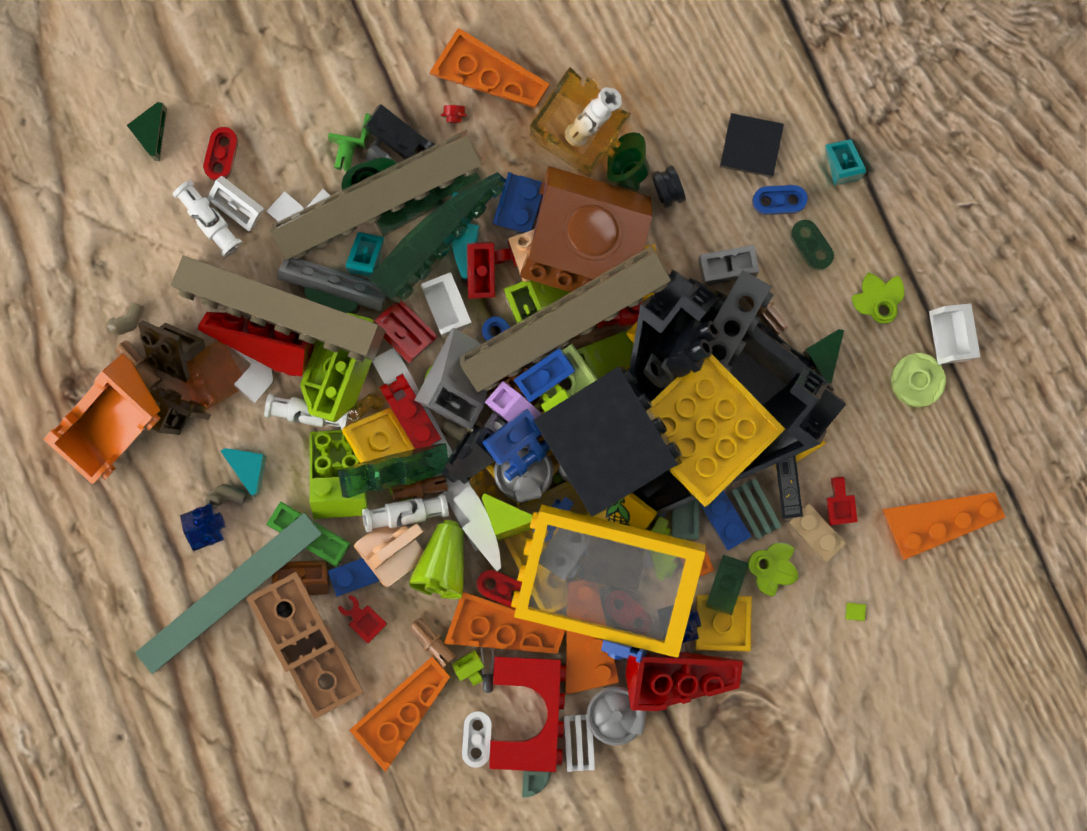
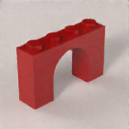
[489,656,566,772]

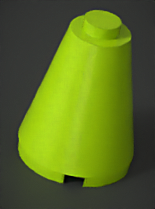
[409,520,464,599]

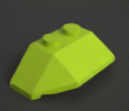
[300,313,374,422]

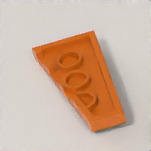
[429,28,550,109]
[882,492,1006,560]
[565,577,619,695]
[444,592,566,654]
[349,656,451,772]

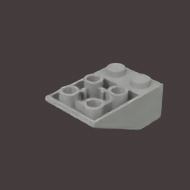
[415,328,488,430]

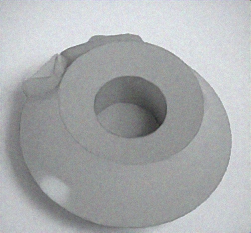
[494,446,553,503]
[587,687,647,745]

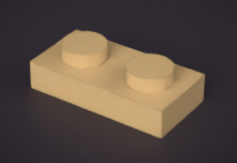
[788,503,847,562]

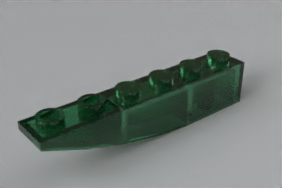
[368,172,507,303]

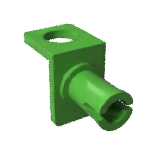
[328,113,371,171]

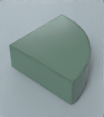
[522,771,551,797]

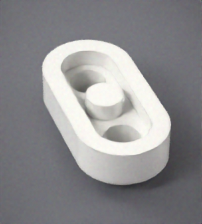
[462,711,492,768]

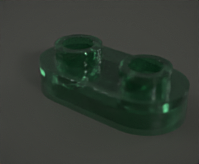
[790,220,834,271]

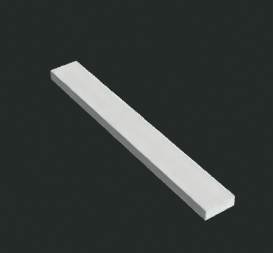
[372,348,498,552]

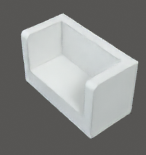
[421,272,472,338]
[929,303,980,365]

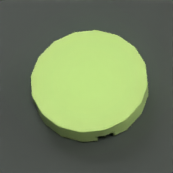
[890,353,946,408]

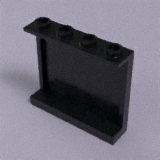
[534,366,682,517]

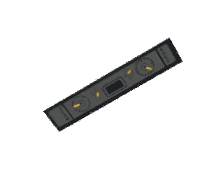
[776,455,803,519]

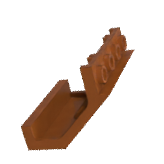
[520,166,652,292]

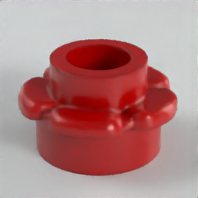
[441,105,467,123]

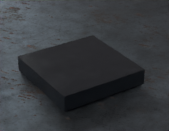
[720,113,784,178]

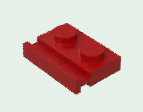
[374,298,438,363]

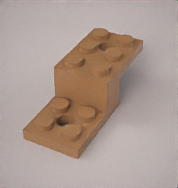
[247,571,364,719]

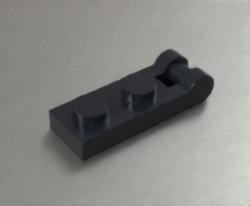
[363,104,436,159]

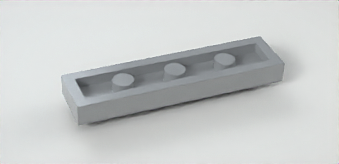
[277,257,390,311]

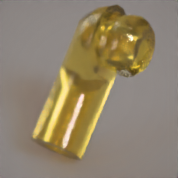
[347,393,384,422]
[471,470,497,501]

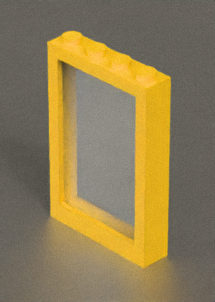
[511,505,706,658]

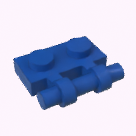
[482,409,551,481]

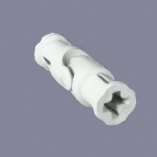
[565,87,622,147]
[173,180,243,258]
[264,393,350,430]
[362,493,449,532]

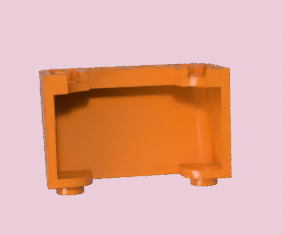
[44,354,161,484]

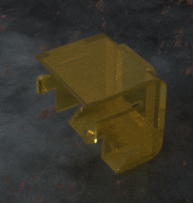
[530,67,631,177]

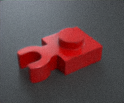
[338,595,388,644]

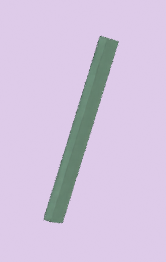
[135,512,323,674]

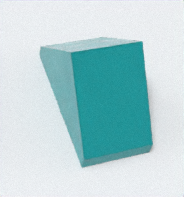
[825,139,866,186]
[346,232,384,279]
[220,448,266,497]

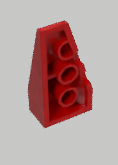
[198,312,315,377]
[626,651,743,711]

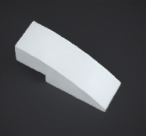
[453,486,502,572]

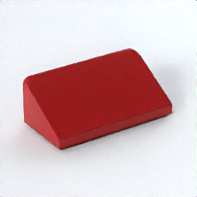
[467,241,495,299]

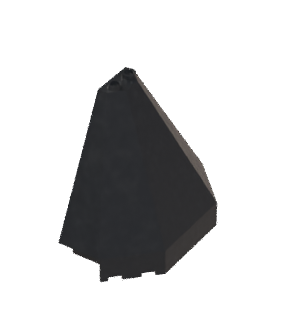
[630,270,846,517]

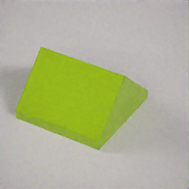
[482,493,533,541]

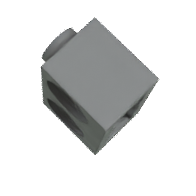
[698,245,759,286]

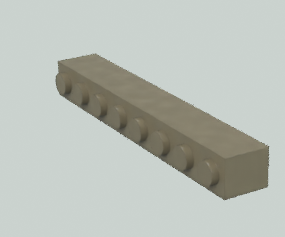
[270,130,482,260]
[460,245,671,392]
[171,255,386,362]

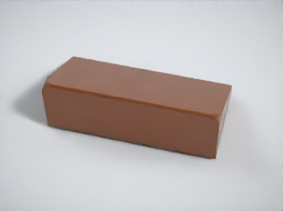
[272,560,329,595]

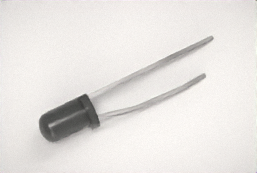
[481,647,494,693]

